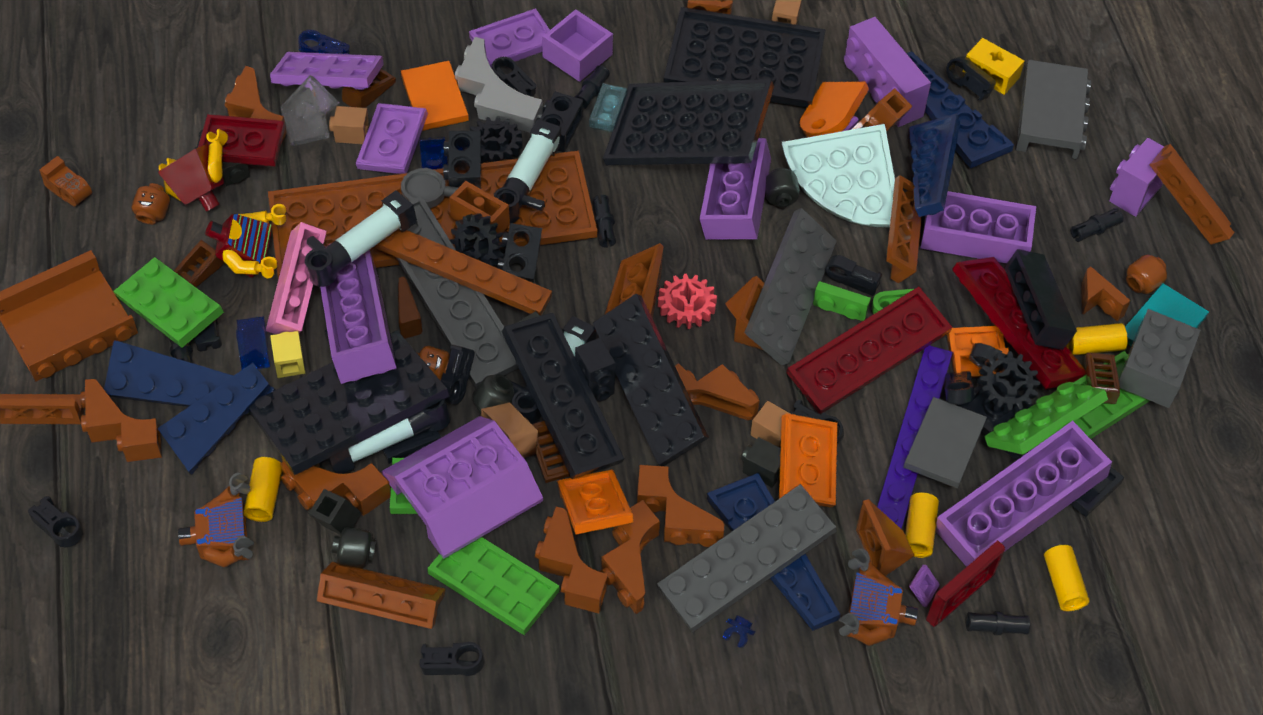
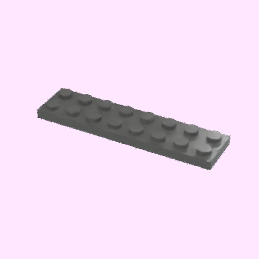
[396,195,519,388]

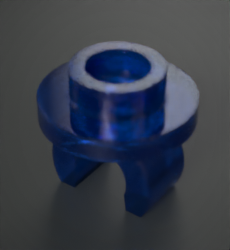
[723,615,756,648]

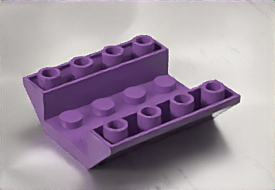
[382,416,543,559]

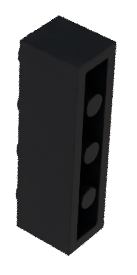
[1004,249,1077,350]

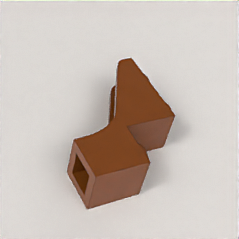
[225,66,287,143]
[851,88,913,132]
[675,363,760,420]
[80,379,162,462]
[280,461,391,516]
[637,465,724,547]
[600,500,660,614]
[535,507,608,613]

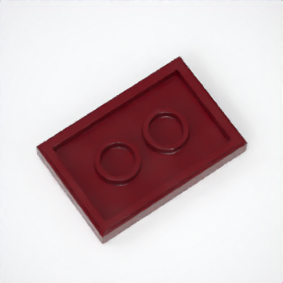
[198,114,285,166]
[926,540,1005,627]

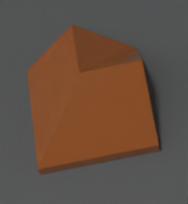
[725,276,764,350]
[856,499,915,576]

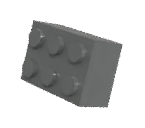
[1119,309,1201,408]

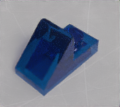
[419,136,448,170]
[236,316,270,370]

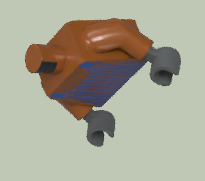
[178,473,254,567]
[839,549,918,646]

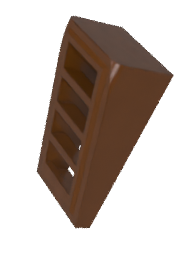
[342,69,396,108]
[174,240,225,287]
[398,276,423,339]
[1086,353,1120,404]
[532,421,570,483]

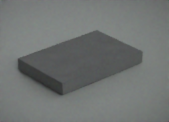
[903,397,987,489]

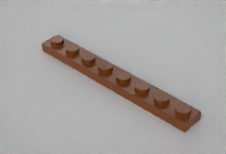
[344,209,552,316]

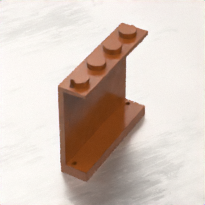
[0,250,138,382]

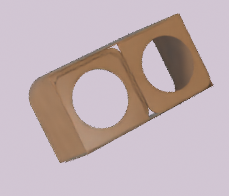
[481,402,538,458]

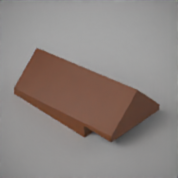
[605,243,664,319]

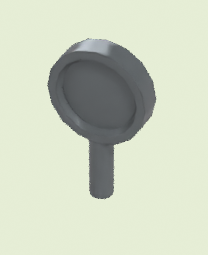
[401,168,459,208]

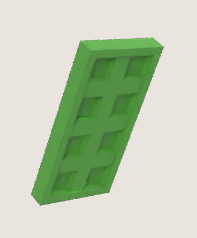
[113,257,224,348]
[1074,351,1150,439]
[984,382,1108,455]
[427,537,559,635]

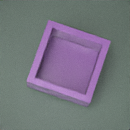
[542,10,613,82]
[1109,138,1164,217]

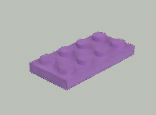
[270,52,383,89]

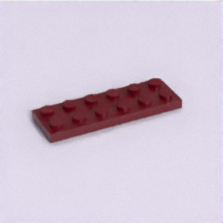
[952,257,1086,389]
[786,286,953,414]

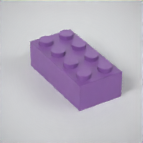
[844,17,931,127]
[700,138,771,239]
[920,191,1036,263]

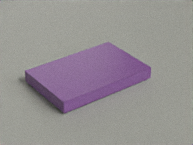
[469,9,550,68]
[356,103,428,174]

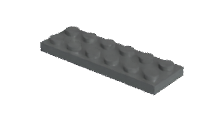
[744,208,837,366]
[657,484,837,633]

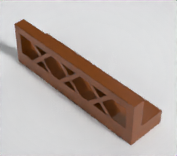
[1149,144,1235,245]
[886,175,921,283]
[0,394,84,424]
[317,562,446,629]

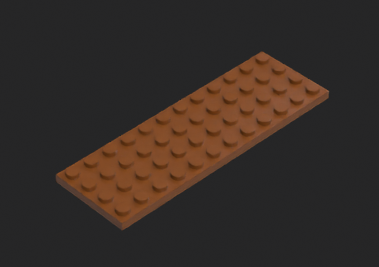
[268,150,597,280]

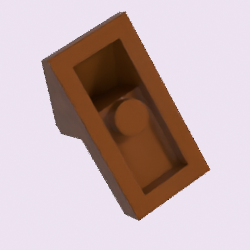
[1081,267,1131,321]

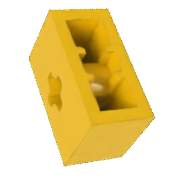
[963,38,1025,95]

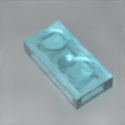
[589,84,627,132]

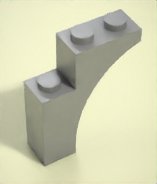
[455,37,543,133]

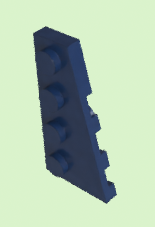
[158,363,271,475]

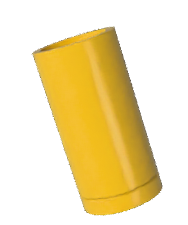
[1066,323,1127,355]
[243,457,282,522]
[905,493,939,558]
[1044,545,1090,611]

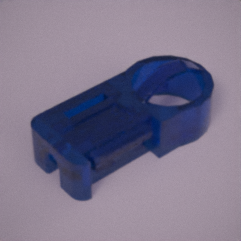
[298,30,350,54]

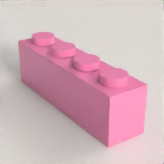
[265,222,326,334]

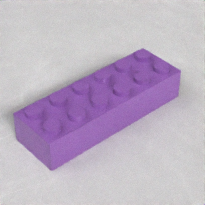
[320,250,397,384]
[935,421,1112,567]

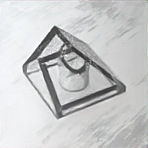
[280,75,339,146]

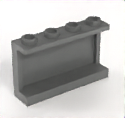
[1016,60,1091,159]

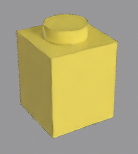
[270,331,306,378]

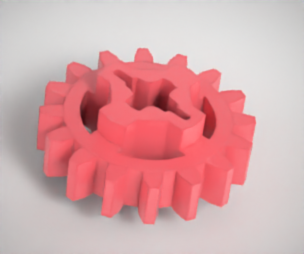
[658,274,717,329]

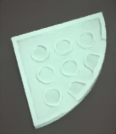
[782,124,895,227]

